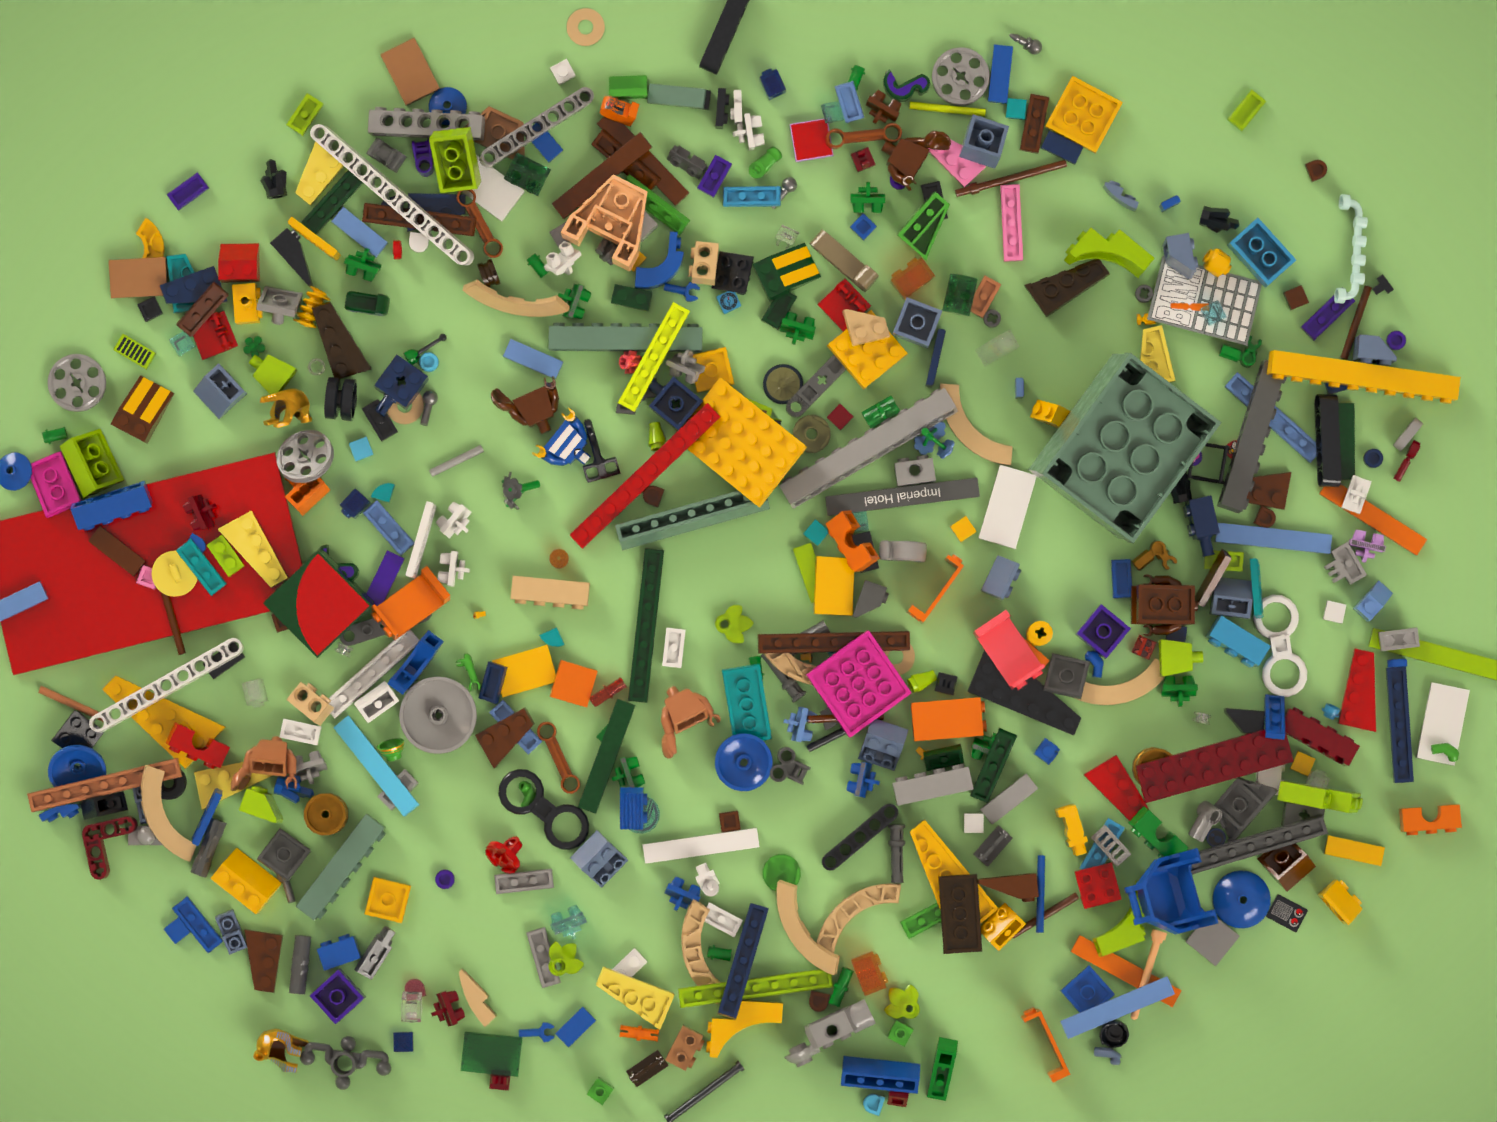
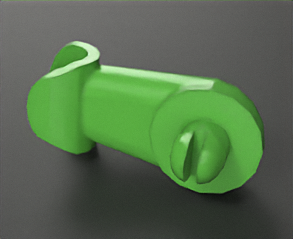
[749,147,782,179]
[456,654,481,691]

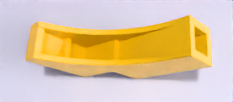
[1030,399,1071,428]
[706,1000,783,1058]

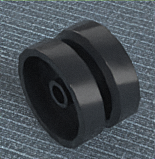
[324,377,357,421]

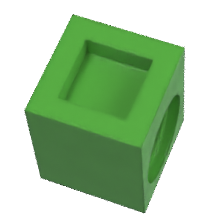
[887,1020,914,1047]
[587,1077,614,1105]

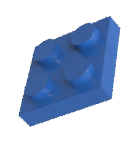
[1060,965,1115,1013]

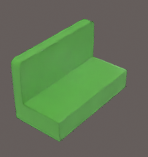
[609,75,648,100]

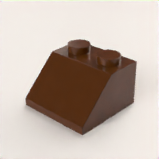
[1257,843,1316,892]

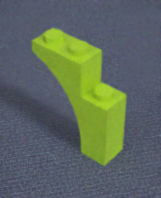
[1064,228,1155,278]
[1277,781,1363,813]
[1092,879,1146,957]

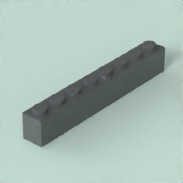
[1217,359,1287,514]

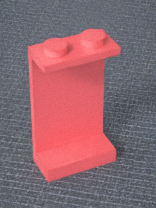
[973,610,1045,690]

